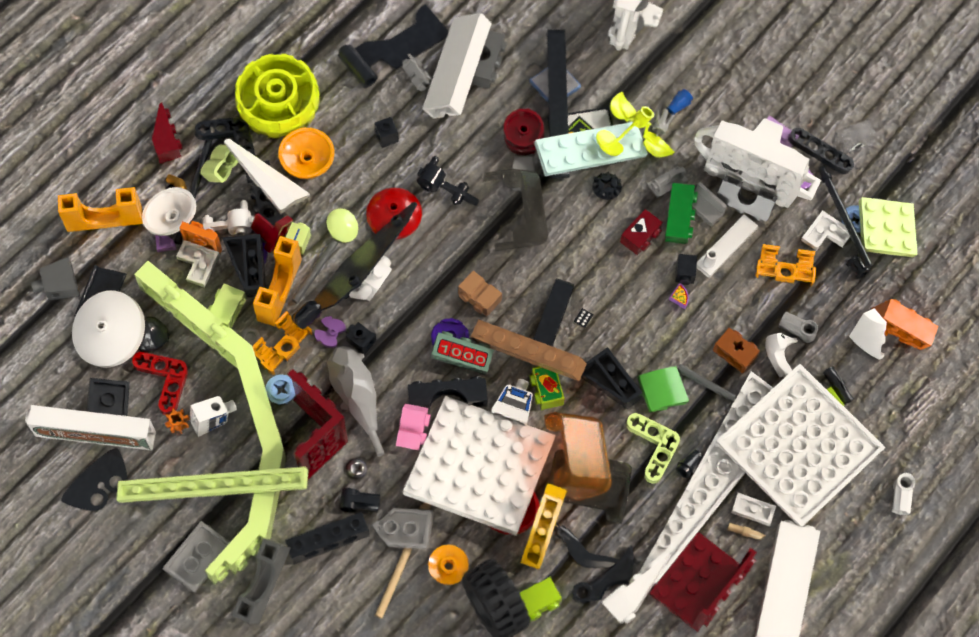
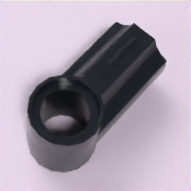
[339,488,380,513]

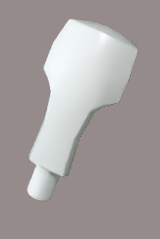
[765,333,798,378]

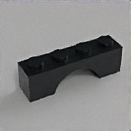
[408,376,488,411]

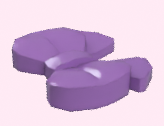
[314,316,346,348]

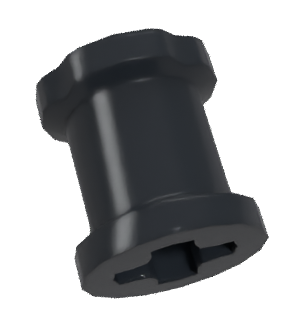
[846,254,871,279]

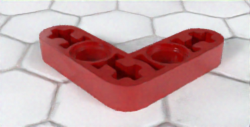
[132,352,188,415]

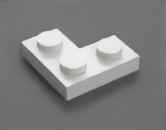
[801,211,850,251]
[176,240,220,288]

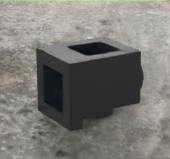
[346,322,377,355]

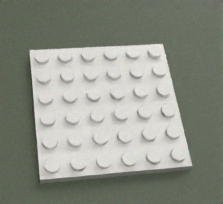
[716,364,885,527]
[403,396,556,536]

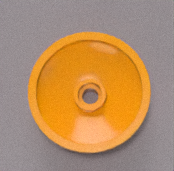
[278,128,335,179]

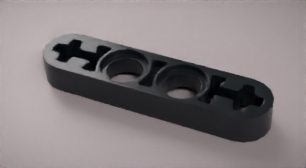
[788,127,854,174]

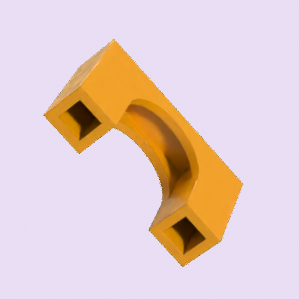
[58,187,143,232]
[253,236,302,327]

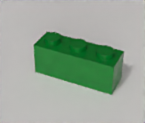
[665,183,698,244]

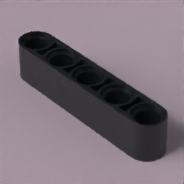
[533,278,574,347]

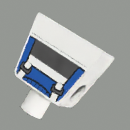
[491,379,533,426]
[190,396,237,437]

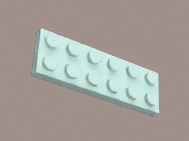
[534,122,648,176]

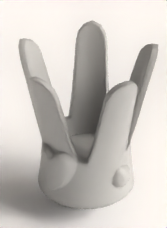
[652,109,675,136]

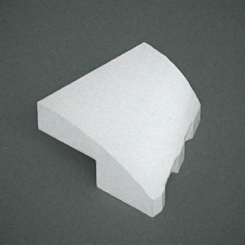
[849,309,887,360]

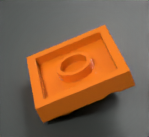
[180,221,222,254]

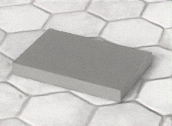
[162,521,230,593]

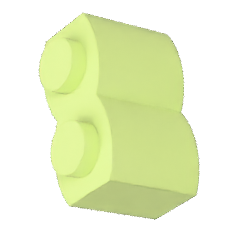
[200,145,238,183]

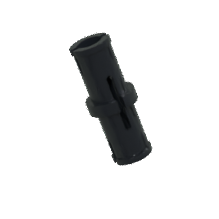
[823,366,854,405]

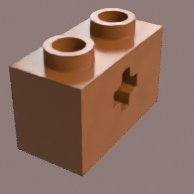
[713,328,760,374]

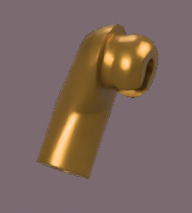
[165,174,187,190]

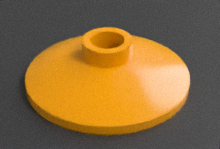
[428,545,469,585]

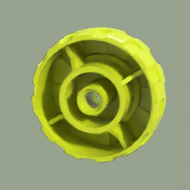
[235,54,320,138]

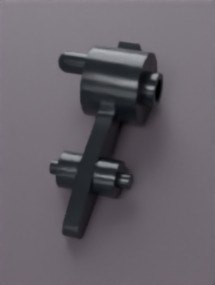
[417,156,479,206]

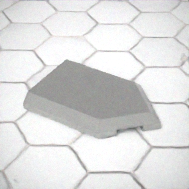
[371,508,433,549]

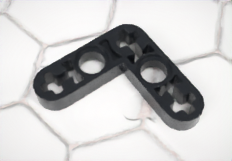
[194,117,256,164]

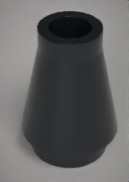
[676,450,703,478]

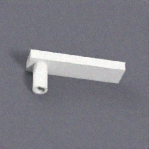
[697,214,758,278]

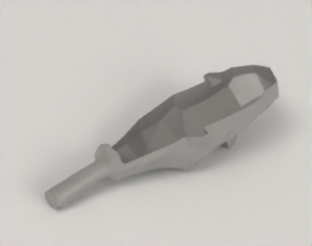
[327,346,385,457]

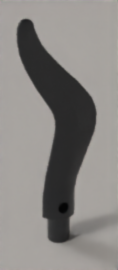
[553,523,619,568]

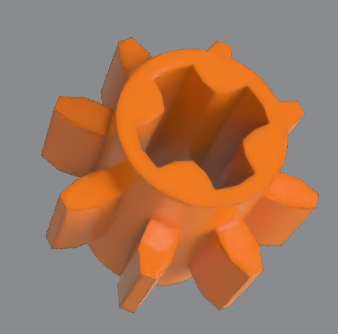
[165,409,190,434]

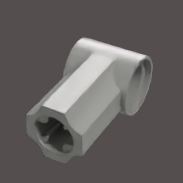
[778,312,818,343]

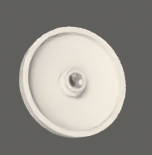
[72,291,145,368]

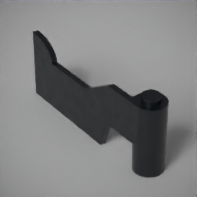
[338,4,449,88]

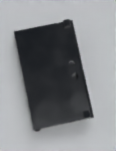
[74,265,127,317]

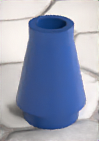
[666,89,693,115]

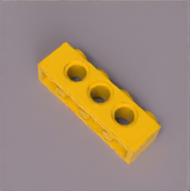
[521,484,567,570]

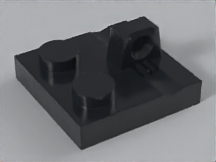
[87,378,130,416]

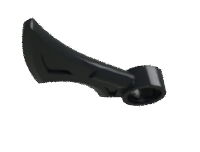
[572,545,634,604]

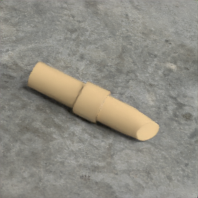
[727,523,766,540]

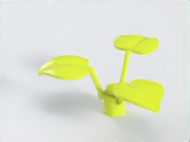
[596,92,674,157]

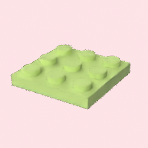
[859,197,917,257]

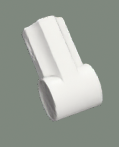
[892,473,915,515]

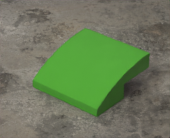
[637,366,689,412]

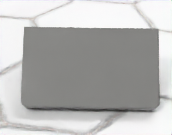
[692,182,727,227]

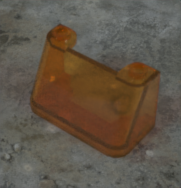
[544,412,612,501]

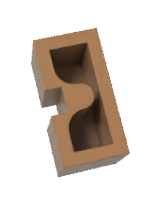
[458,270,502,316]

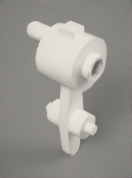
[201,200,253,236]

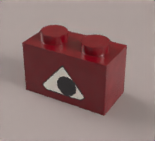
[620,209,663,256]

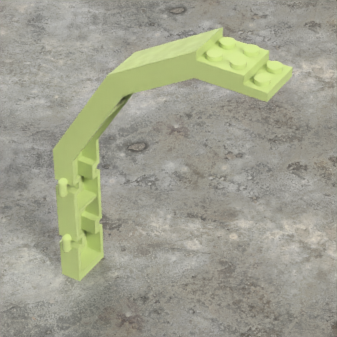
[134,261,286,584]

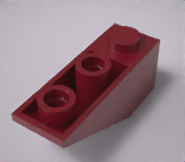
[152,102,183,164]

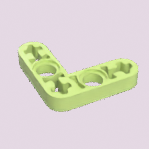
[626,413,680,484]

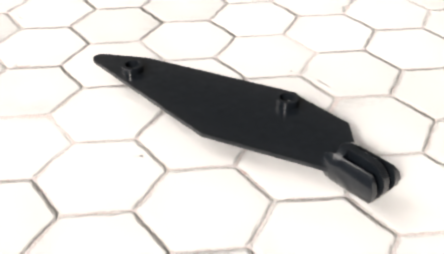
[291,202,417,329]

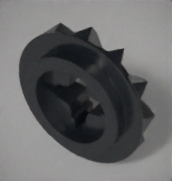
[592,172,622,200]

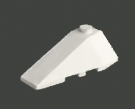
[602,551,671,624]

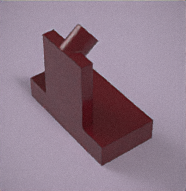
[250,213,293,253]

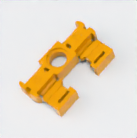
[755,244,816,286]
[252,311,312,375]

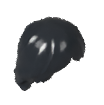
[138,316,170,352]

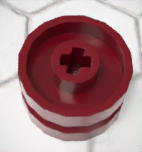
[504,109,544,155]

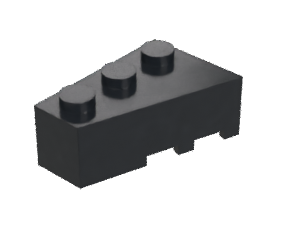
[222,234,266,297]
[581,347,643,409]

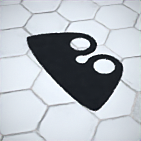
[61,448,128,511]

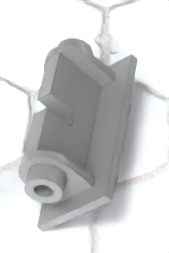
[402,54,432,92]
[647,166,688,198]

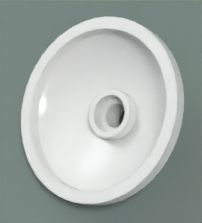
[142,187,196,236]

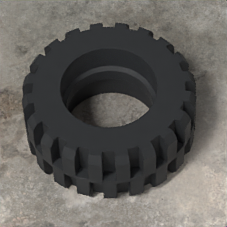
[462,559,530,637]

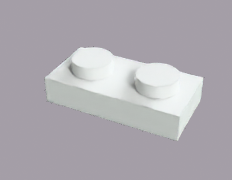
[731,493,776,526]

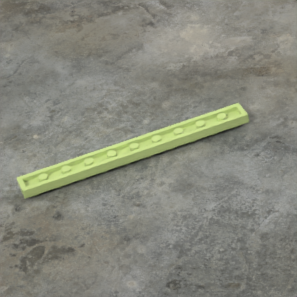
[117,467,308,503]

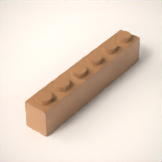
[471,319,587,381]

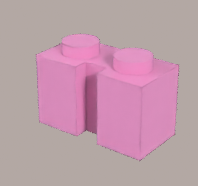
[396,404,431,450]

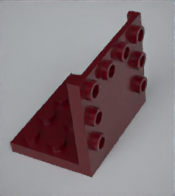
[287,369,348,481]
[649,532,757,632]

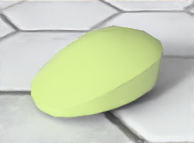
[326,209,358,243]

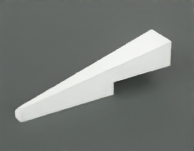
[224,139,310,214]

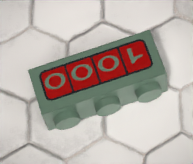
[430,331,494,375]

